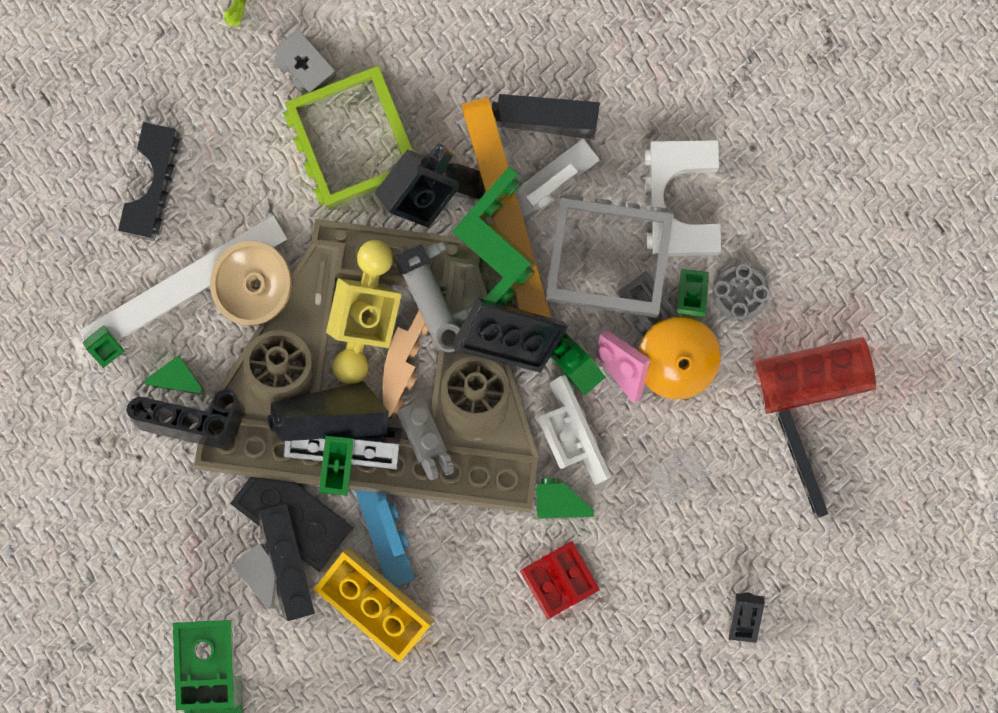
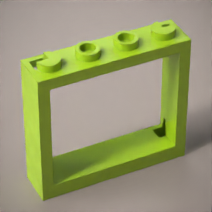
[283,66,413,209]

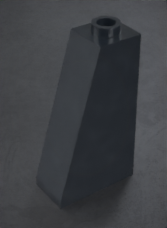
[492,94,600,140]
[267,381,389,441]

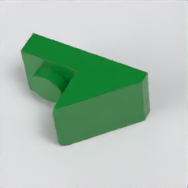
[675,269,709,317]

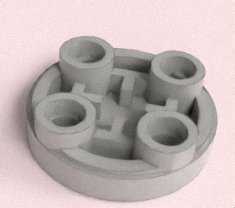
[713,264,770,321]

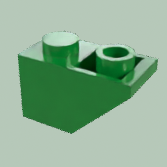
[550,332,606,396]

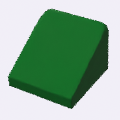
[83,325,125,368]

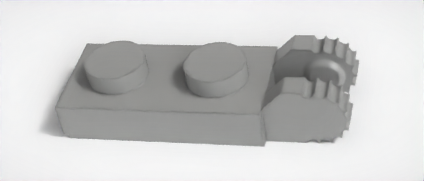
[398,401,454,481]

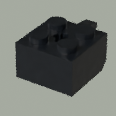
[375,143,458,228]

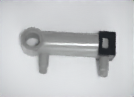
[393,242,473,352]

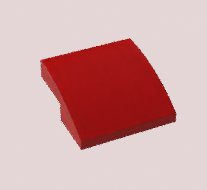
[520,541,600,620]

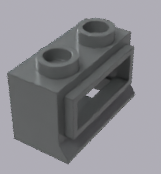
[618,271,679,336]

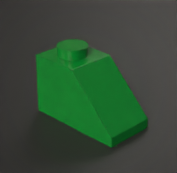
[536,478,594,519]

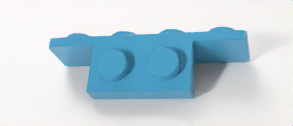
[355,490,415,587]

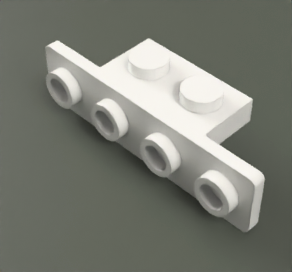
[516,139,599,219]
[538,375,611,485]

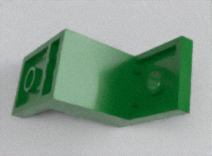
[452,167,536,305]
[173,620,243,713]

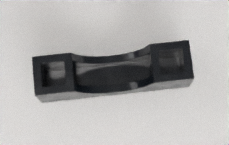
[118,122,182,241]
[255,502,315,621]

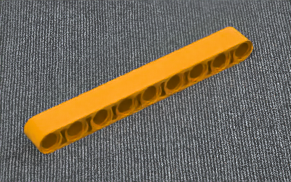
[461,96,551,318]

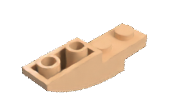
[382,311,429,419]

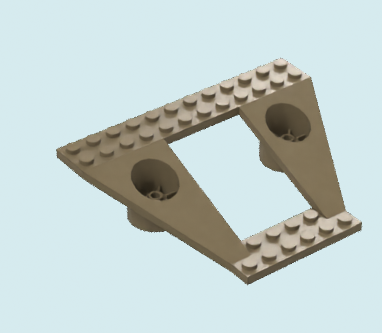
[194,219,538,513]

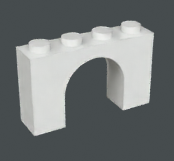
[644,140,721,257]

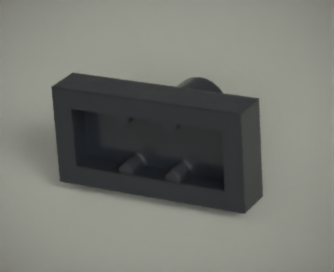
[728,592,765,643]

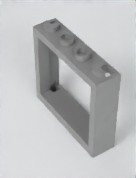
[546,194,673,318]

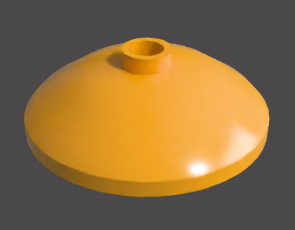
[638,316,721,399]

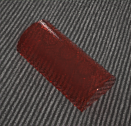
[752,337,876,414]

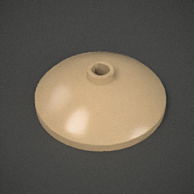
[210,241,292,326]

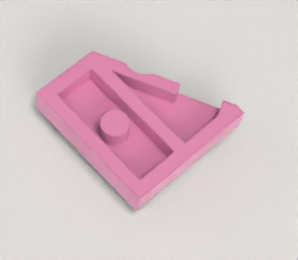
[596,330,650,403]

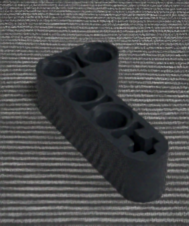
[126,389,245,449]

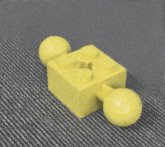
[326,240,402,385]

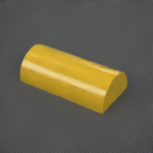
[313,547,435,663]

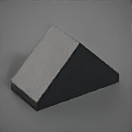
[447,163,484,201]

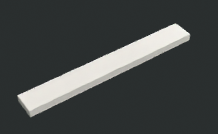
[81,215,288,341]

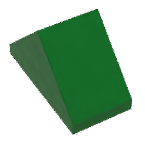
[145,356,205,395]
[319,436,354,496]

